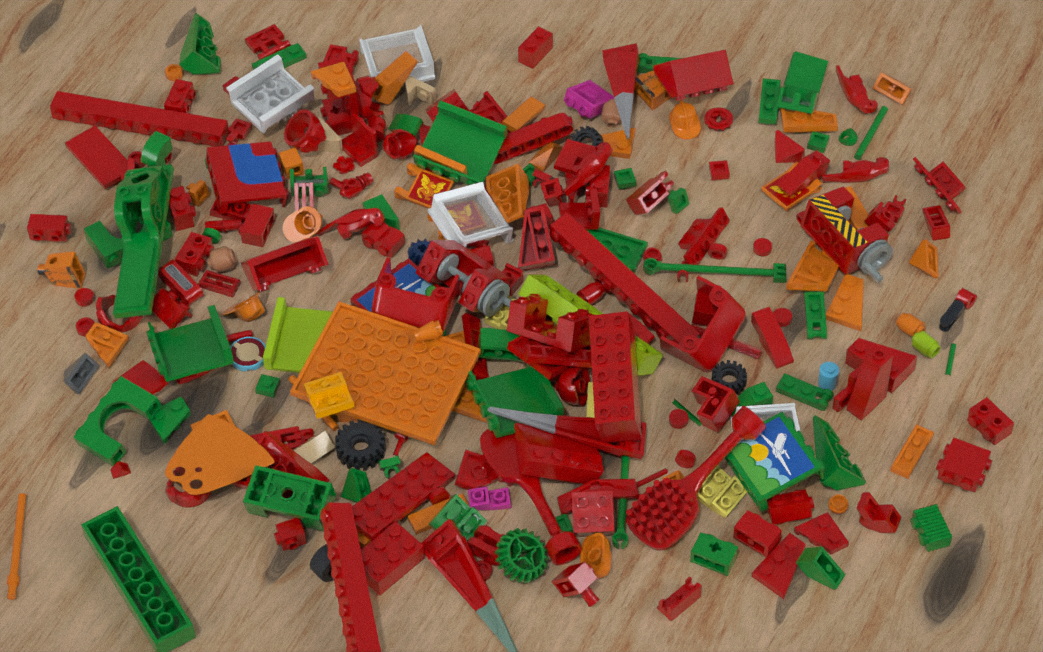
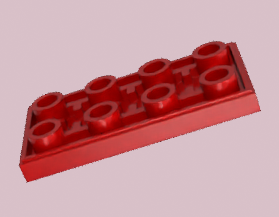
[65,126,128,189]

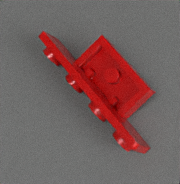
[913,157,966,214]
[678,207,730,265]

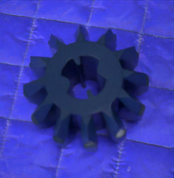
[407,238,431,266]

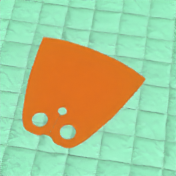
[165,414,275,495]

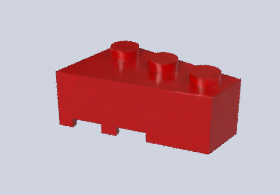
[518,206,555,271]
[845,338,917,394]

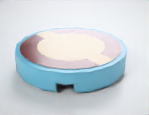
[230,337,266,371]

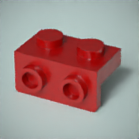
[152,288,193,329]

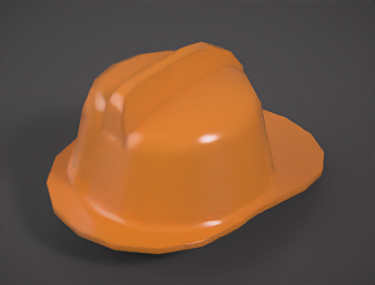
[669,100,701,140]
[282,206,323,243]
[221,291,265,321]

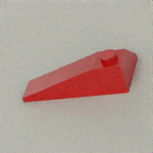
[257,431,329,498]

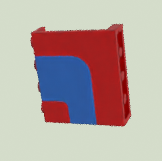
[206,141,289,214]

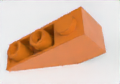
[372,51,418,105]

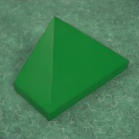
[341,468,371,502]

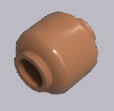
[601,99,622,127]
[207,246,237,273]

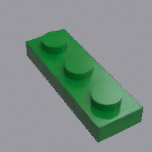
[252,43,307,70]
[758,78,781,125]

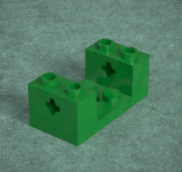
[243,465,336,532]

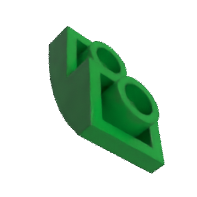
[388,114,423,136]

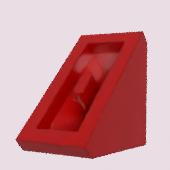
[774,130,805,163]

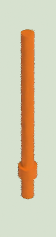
[7,493,26,600]

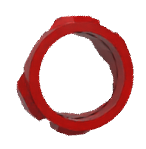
[355,75,384,121]
[284,109,326,153]
[95,295,143,333]
[165,467,212,508]

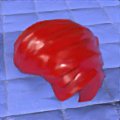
[383,129,418,160]

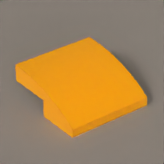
[304,372,354,419]

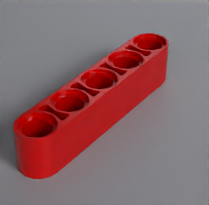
[493,113,573,164]

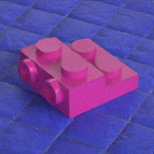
[564,80,614,119]

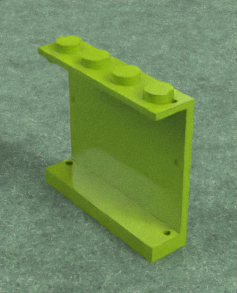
[263,297,333,373]

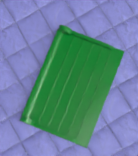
[783,51,828,96]

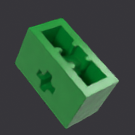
[690,532,738,576]

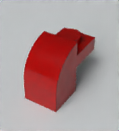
[856,492,901,533]

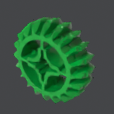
[495,528,549,583]

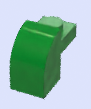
[141,131,173,167]

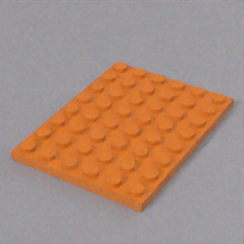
[290,301,481,445]

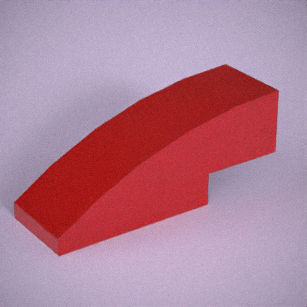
[751,307,794,369]

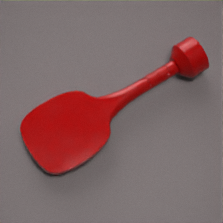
[626,406,766,551]
[480,429,582,565]

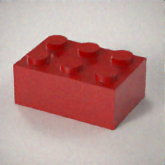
[361,521,425,596]

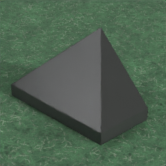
[63,353,100,394]

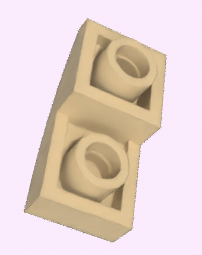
[293,430,335,463]

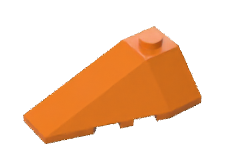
[486,163,529,223]

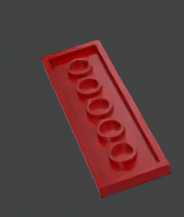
[352,452,456,541]

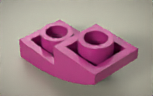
[468,487,512,510]

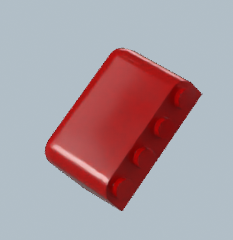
[653,49,734,101]

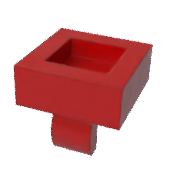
[533,168,555,190]

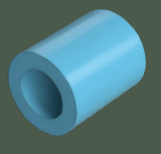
[818,362,839,391]

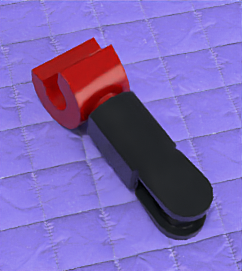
[939,288,977,332]

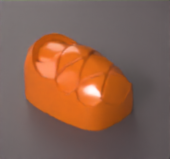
[580,533,611,579]

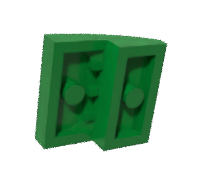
[428,494,487,541]

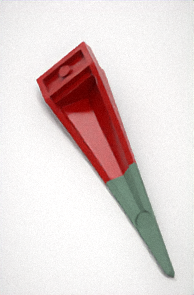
[421,519,518,652]

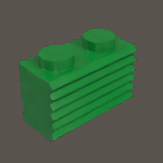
[910,504,952,552]

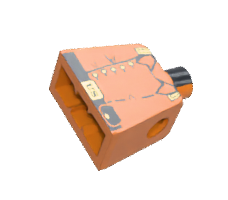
[634,71,671,111]
[37,251,86,289]

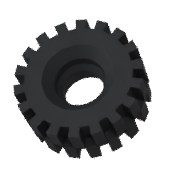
[335,419,386,471]

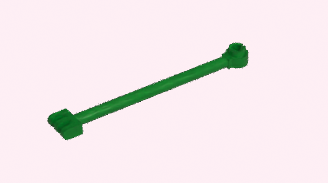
[643,258,787,283]
[612,455,630,550]

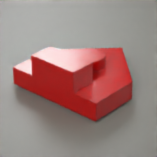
[455,449,498,490]

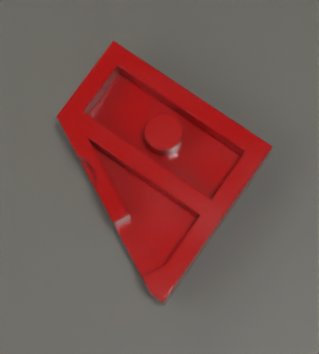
[794,512,849,555]

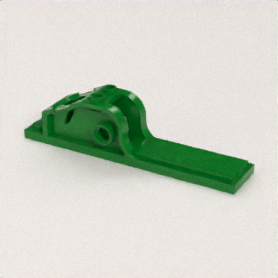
[113,164,174,319]

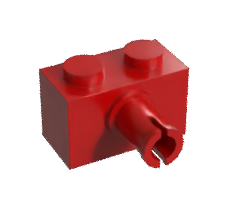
[551,562,599,607]

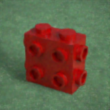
[936,437,993,492]

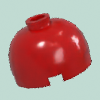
[555,366,590,405]

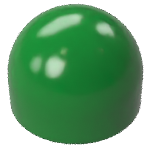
[839,128,858,146]

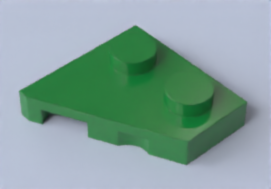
[149,397,191,444]

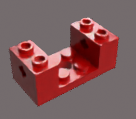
[317,56,359,136]
[507,293,594,352]

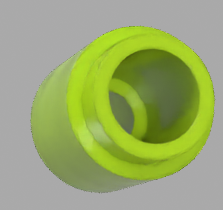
[911,331,941,359]

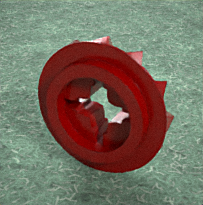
[704,107,733,131]

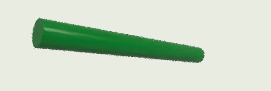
[854,106,888,160]

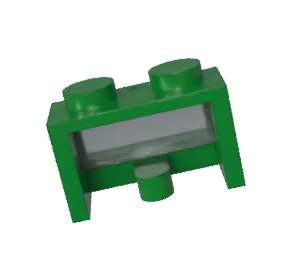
[777,84,819,114]
[290,167,328,198]

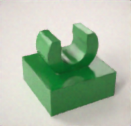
[668,187,690,214]
[378,456,400,478]

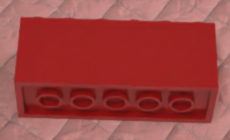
[589,311,642,443]

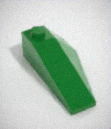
[179,13,221,74]
[813,415,866,491]

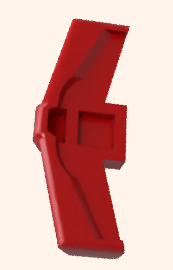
[557,478,639,515]

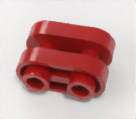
[467,525,511,566]

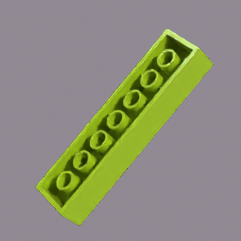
[518,274,664,376]

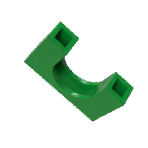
[83,201,173,269]
[73,376,162,466]

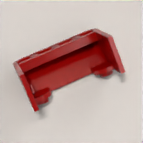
[240,236,329,292]
[371,257,460,332]
[660,275,746,373]

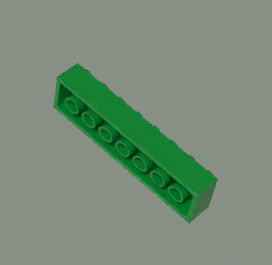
[81,506,196,652]

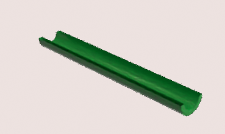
[945,343,956,376]
[672,398,702,426]

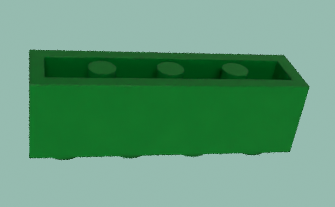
[478,328,533,361]

